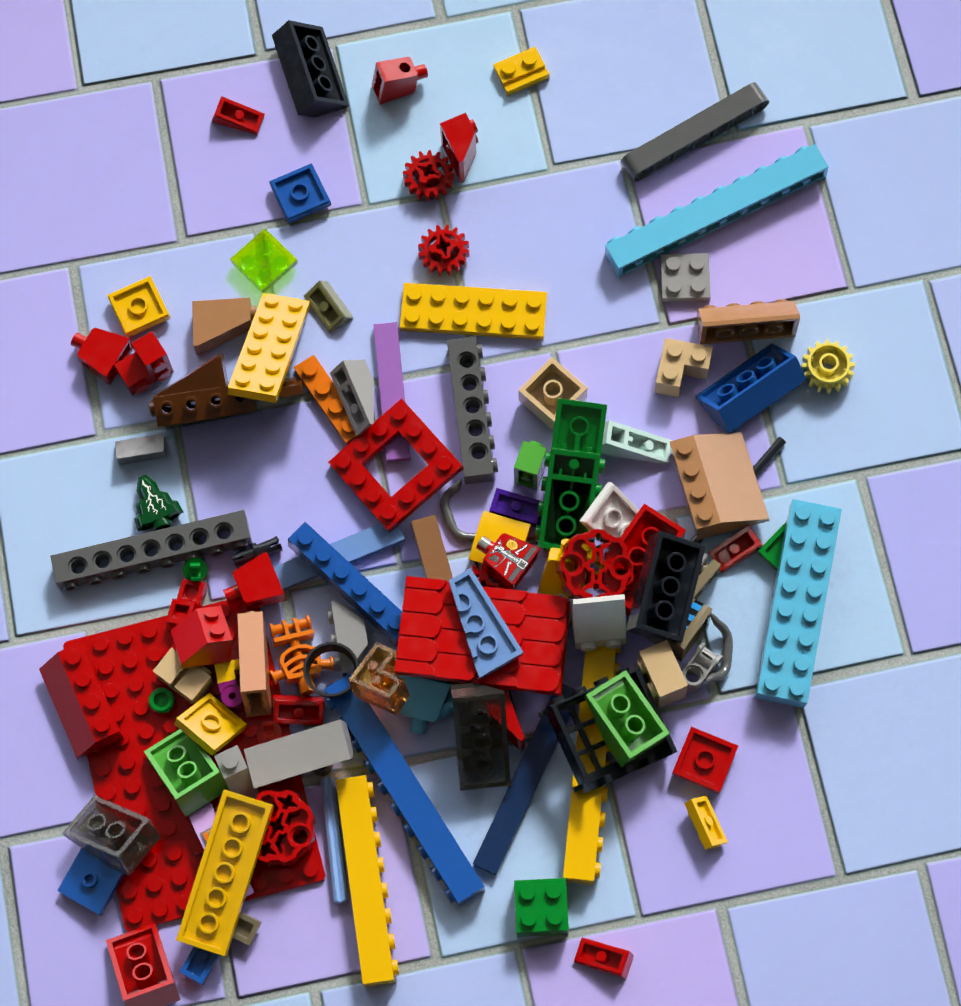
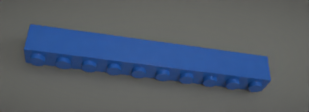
[324,673,485,907]

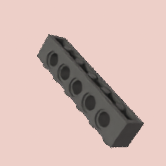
[447,337,498,485]

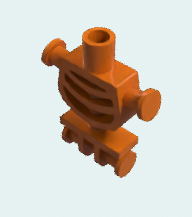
[269,615,334,696]

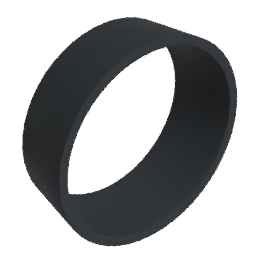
[303,642,359,698]

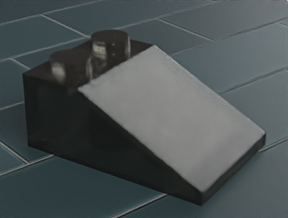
[63,795,160,876]

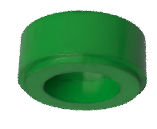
[149,688,175,714]

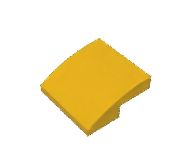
[469,511,531,563]

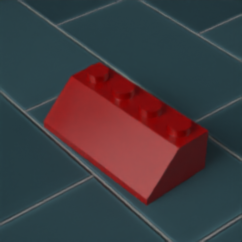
[596,503,686,617]
[39,642,124,759]

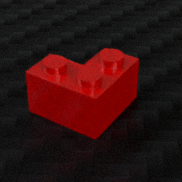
[114,331,173,396]

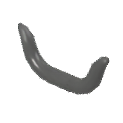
[440,479,476,542]
[705,614,733,683]

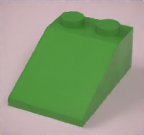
[584,670,670,768]
[144,729,229,817]

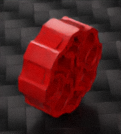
[556,529,633,599]
[256,789,316,867]

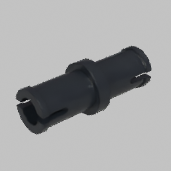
[231,536,283,569]

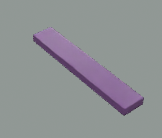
[373,322,411,463]

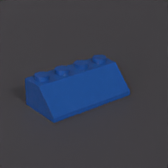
[695,343,807,433]

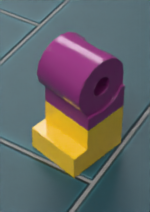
[214,659,244,711]

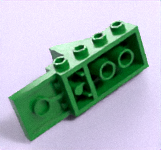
[535,398,608,552]

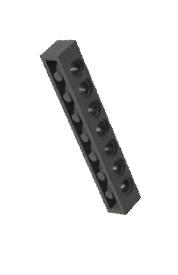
[50,510,253,591]

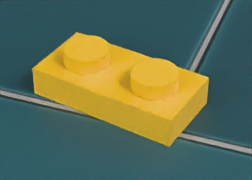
[684,795,728,850]

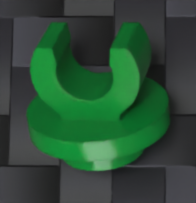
[183,558,208,582]

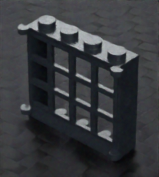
[538,667,678,795]

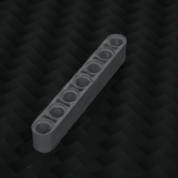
[621,82,770,182]

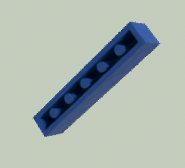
[288,522,402,646]

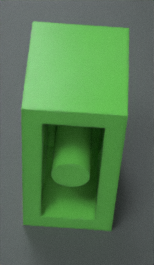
[514,441,547,490]

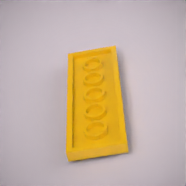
[400,283,547,340]
[228,293,310,403]
[176,790,274,956]

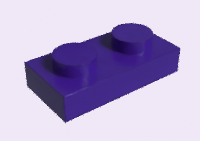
[489,488,541,527]

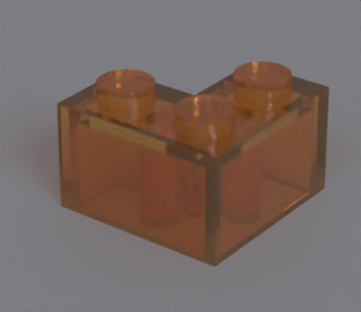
[348,642,410,715]

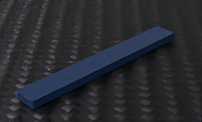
[473,683,576,876]

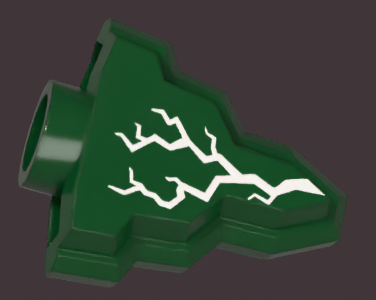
[134,475,183,531]

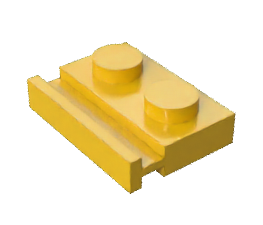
[493,47,550,96]

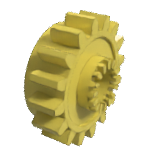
[801,340,855,394]

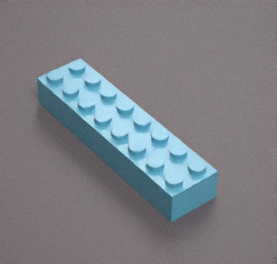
[754,499,842,708]

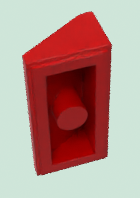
[272,695,325,725]

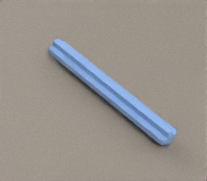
[321,777,348,904]

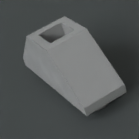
[327,600,370,677]

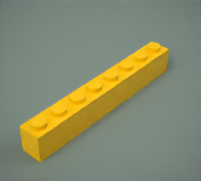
[336,775,399,987]

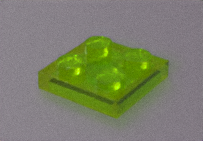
[230,228,298,293]

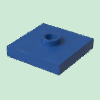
[269,163,331,224]
[57,845,127,916]

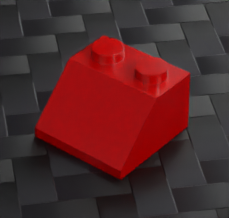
[440,112,479,183]
[170,606,232,668]

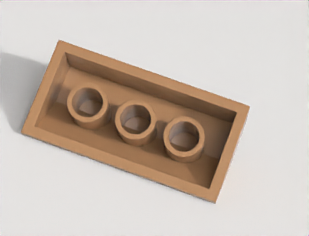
[697,299,800,345]

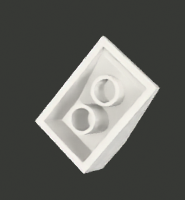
[572,594,626,652]

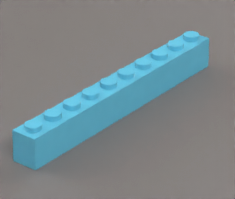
[605,144,829,278]

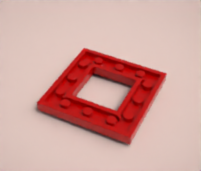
[328,398,464,533]

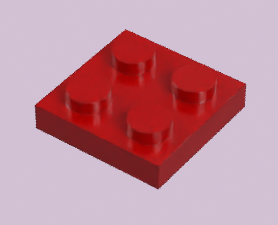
[672,726,739,794]

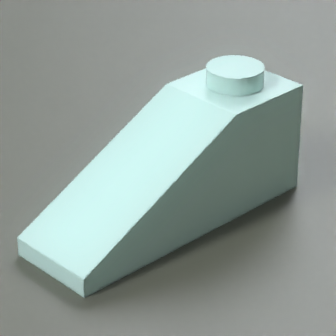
[601,420,672,464]

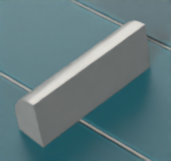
[244,720,353,788]

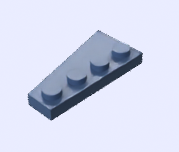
[449,568,524,680]

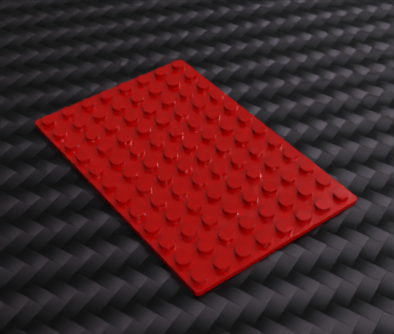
[63,598,326,932]

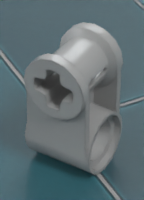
[682,642,723,692]

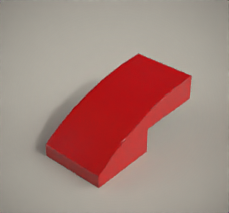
[166,579,208,625]

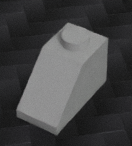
[214,745,259,799]

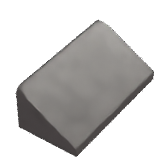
[115,434,167,465]

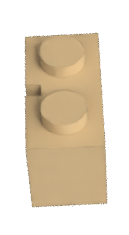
[153,648,214,705]

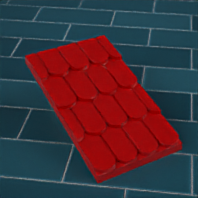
[394,576,571,696]

